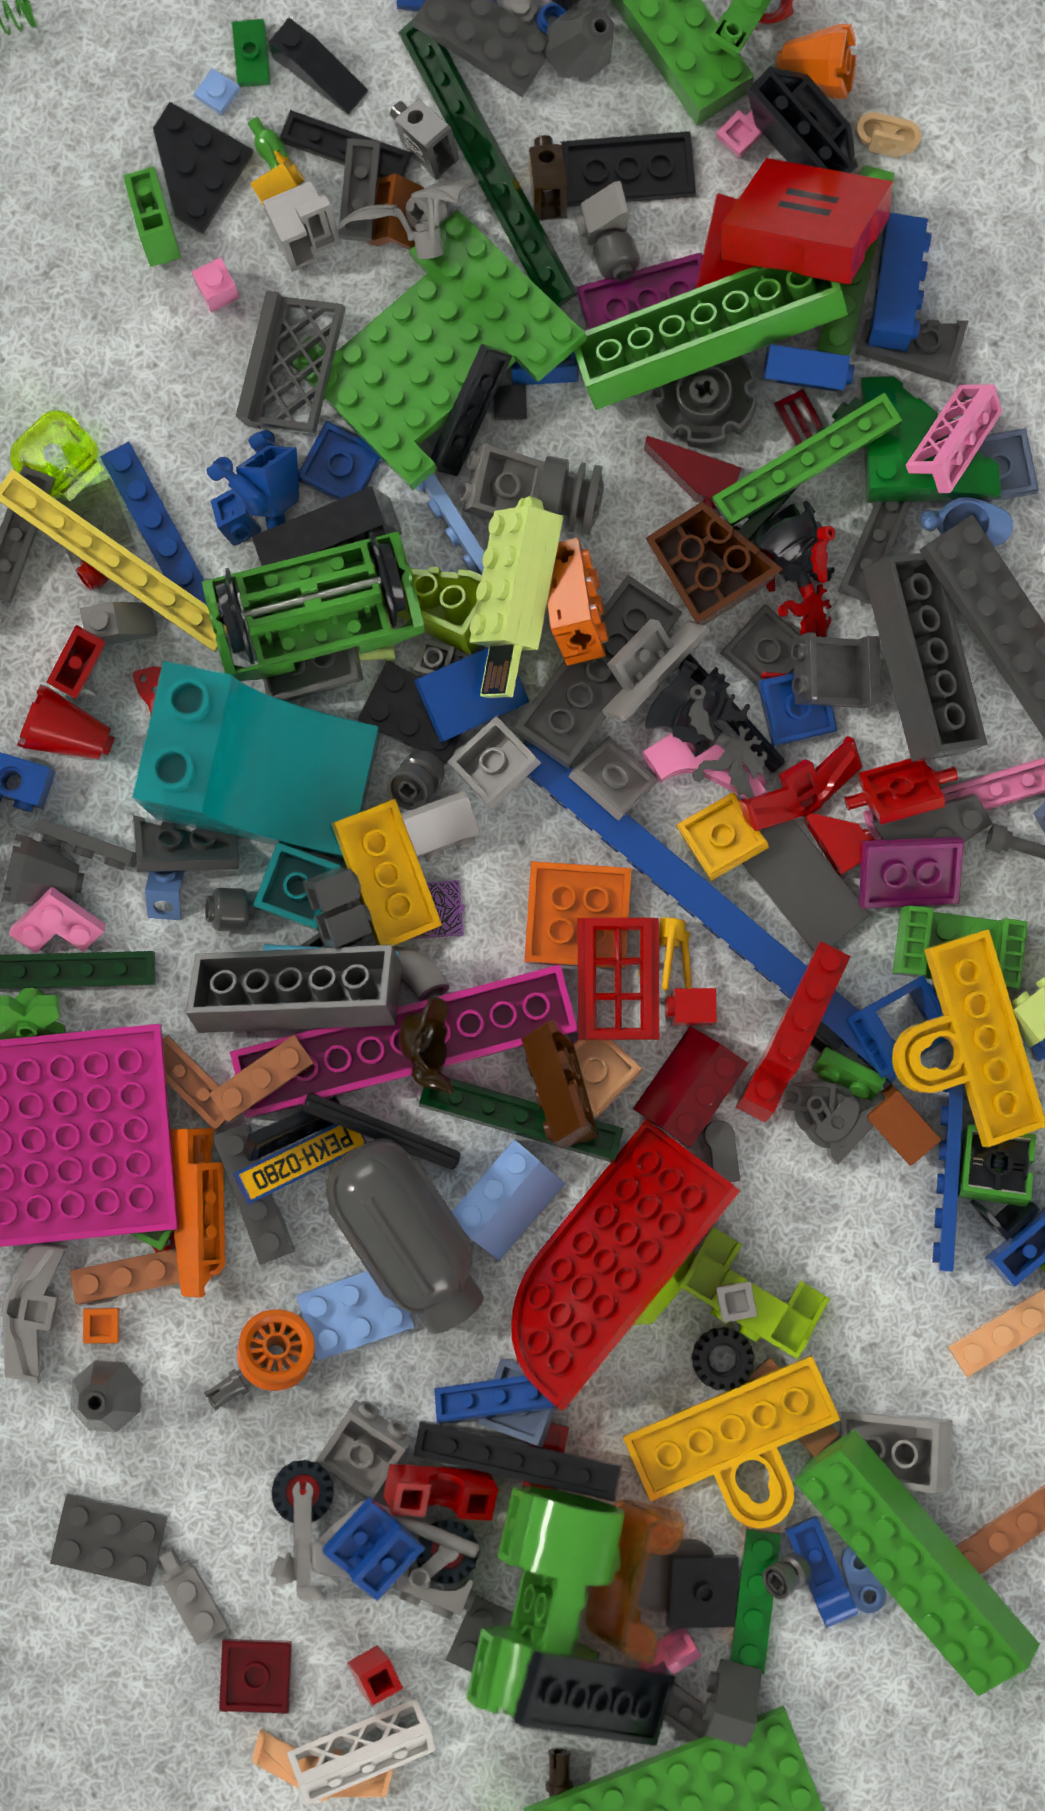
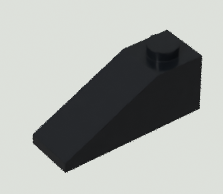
[269,18,368,115]

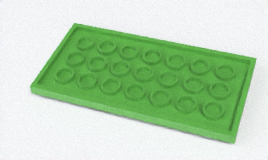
[524,1705,824,1811]

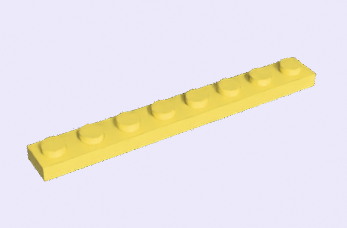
[0,469,228,653]

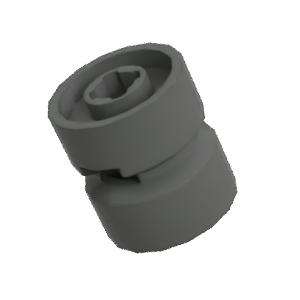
[387,750,445,810]

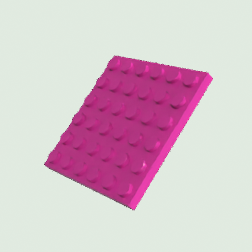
[0,1024,179,1247]

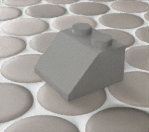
[401,790,480,862]

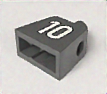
[390,100,460,180]

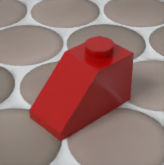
[46,625,107,699]
[803,813,875,876]

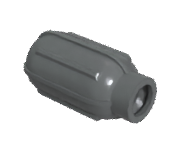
[326,1138,484,1334]

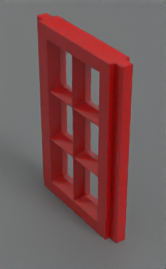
[577,918,660,1040]

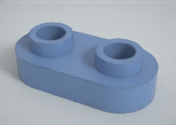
[841,1545,886,1613]

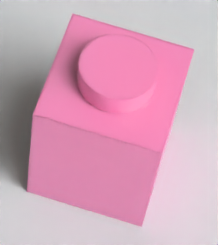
[192,257,240,312]

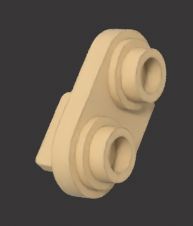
[856,112,922,158]

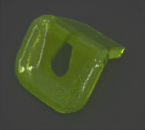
[10,410,103,501]

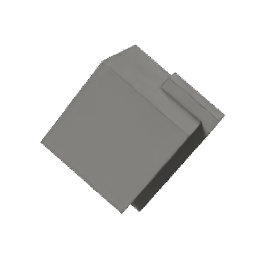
[262,181,342,272]

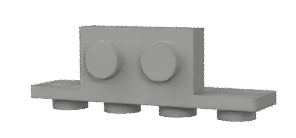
[602,619,710,721]

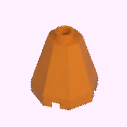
[776,24,856,99]

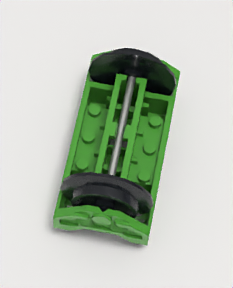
[202,531,425,681]

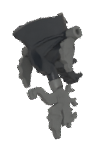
[645,660,767,798]

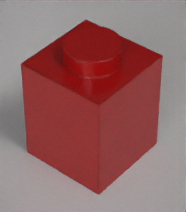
[347,1645,403,1706]

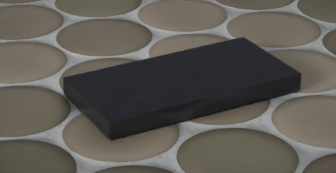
[561,131,696,207]

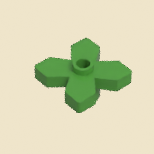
[0,988,66,1040]

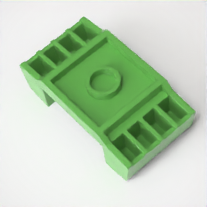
[892,906,1028,991]

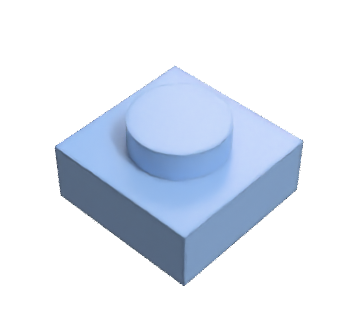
[194,68,240,115]

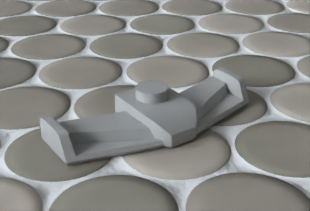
[0,1242,68,1383]

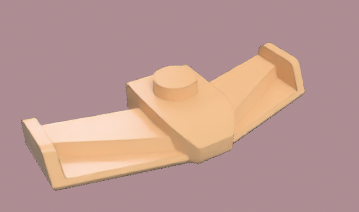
[252,1729,393,1801]

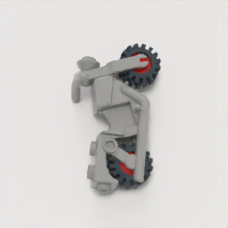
[270,1460,479,1620]

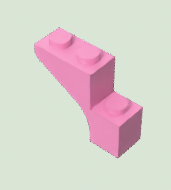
[642,733,766,799]

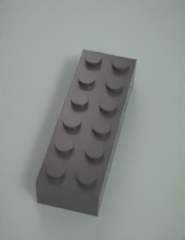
[862,553,988,762]
[186,945,402,1033]

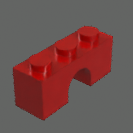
[383,1464,499,1521]

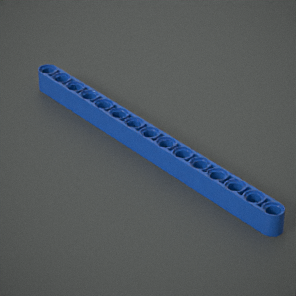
[523,740,897,1083]

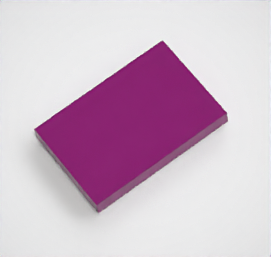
[859,837,964,909]

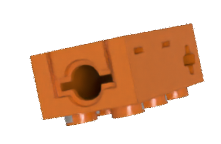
[547,537,609,666]

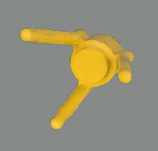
[639,917,692,991]

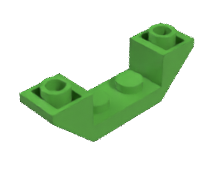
[708,0,772,58]

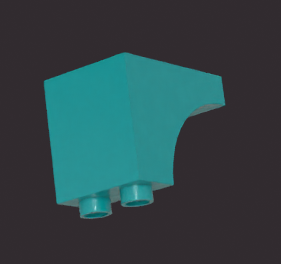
[132,660,381,860]

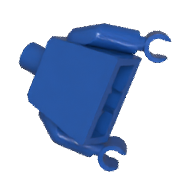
[206,430,299,529]

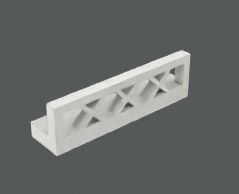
[287,1698,436,1806]

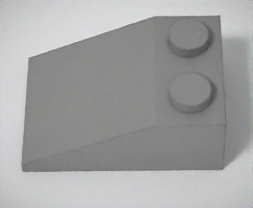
[840,1412,953,1494]

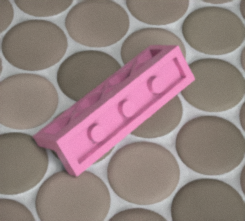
[906,384,1003,493]

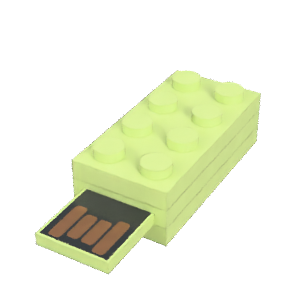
[470,496,563,698]

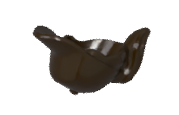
[399,996,453,1095]

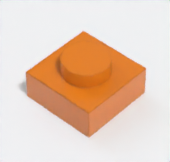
[83,1307,120,1344]

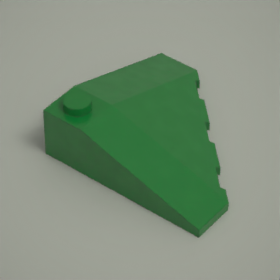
[861,376,1001,503]

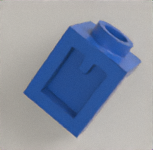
[210,489,261,546]

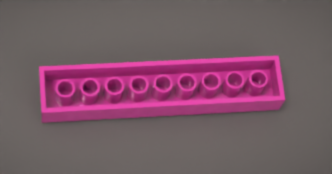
[230,965,578,1119]

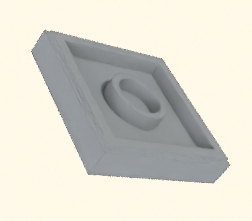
[568,736,658,821]

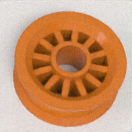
[237,1309,315,1391]

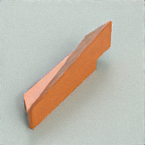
[171,1128,225,1298]

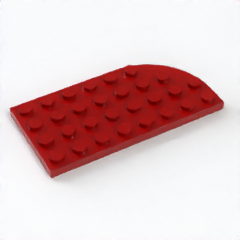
[511,1118,740,1411]

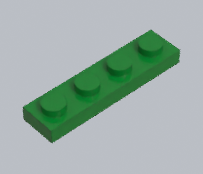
[730,1528,781,1674]

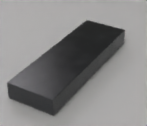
[243,1096,340,1162]

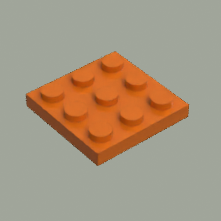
[524,861,632,969]

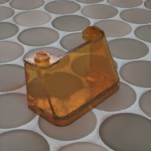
[586,1499,685,1665]

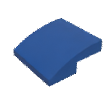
[322,1496,425,1601]

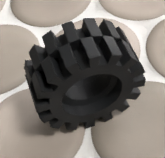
[691,1327,755,1391]

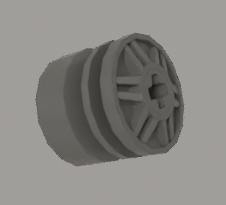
[538,455,604,535]

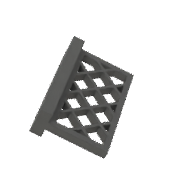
[236,291,346,433]

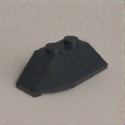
[747,66,858,173]

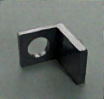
[970,1199,1040,1241]

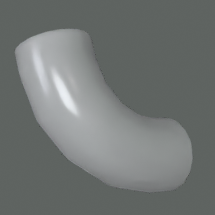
[393,946,449,1001]

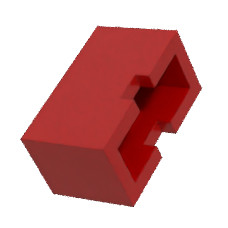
[664,988,717,1026]

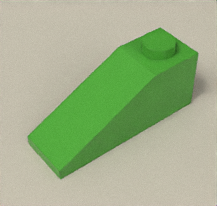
[123,166,181,267]

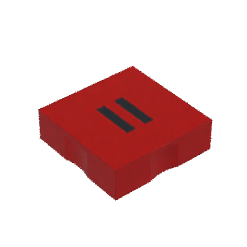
[721,158,893,285]

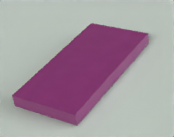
[576,252,702,330]

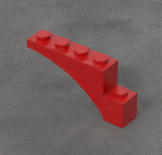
[735,941,851,1123]

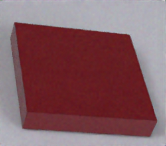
[219,1639,292,1714]

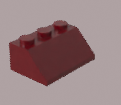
[633,1026,749,1148]

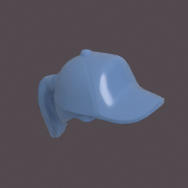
[920,497,1013,547]

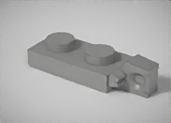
[159,1548,229,1646]

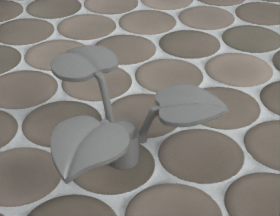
[339,178,479,259]

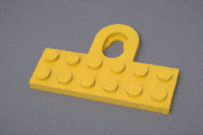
[892,929,1045,1147]
[623,1354,840,1528]

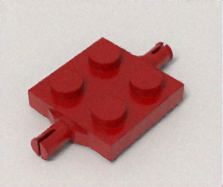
[844,758,958,825]

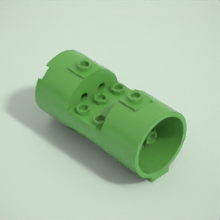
[466,1486,625,1717]

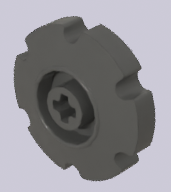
[652,356,757,448]

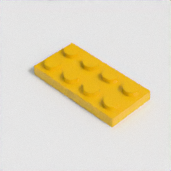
[331,799,442,946]

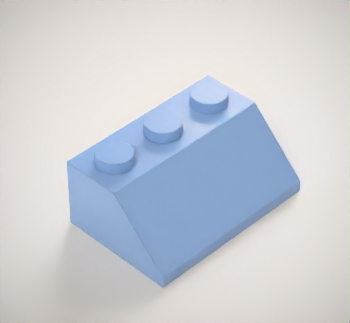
[452,1139,566,1261]

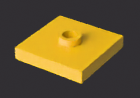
[676,792,769,881]

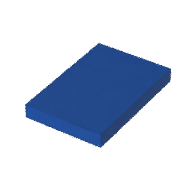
[414,647,530,742]

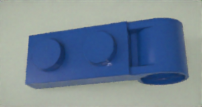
[785,1515,859,1628]

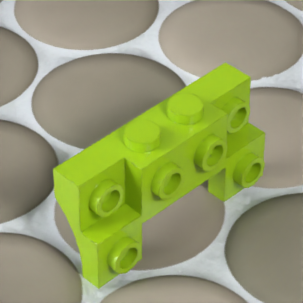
[678,1226,830,1360]

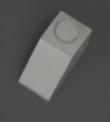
[576,181,629,245]
[80,602,157,646]

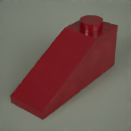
[644,435,742,514]

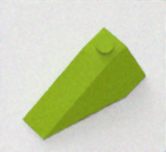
[373,562,482,655]

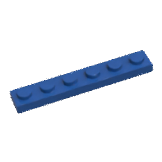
[100,441,222,615]
[932,1083,964,1272]

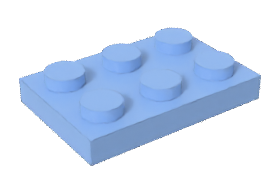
[296,1271,415,1361]

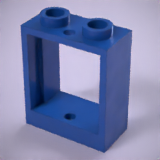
[762,344,855,392]
[847,975,947,1078]

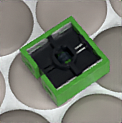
[958,1124,1036,1207]

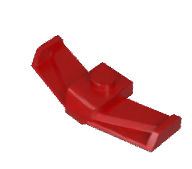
[738,736,863,831]

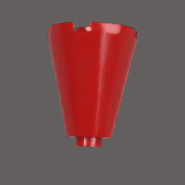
[17,684,115,760]

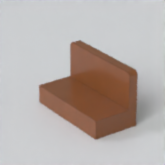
[366,173,424,250]
[867,1083,941,1165]

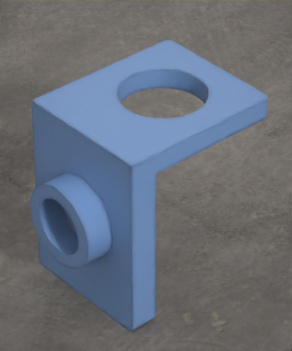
[145,870,185,921]

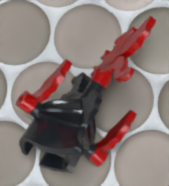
[756,500,836,637]

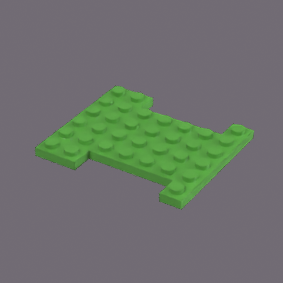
[289,209,587,491]

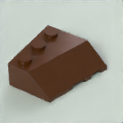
[646,502,783,625]
[521,1020,599,1149]

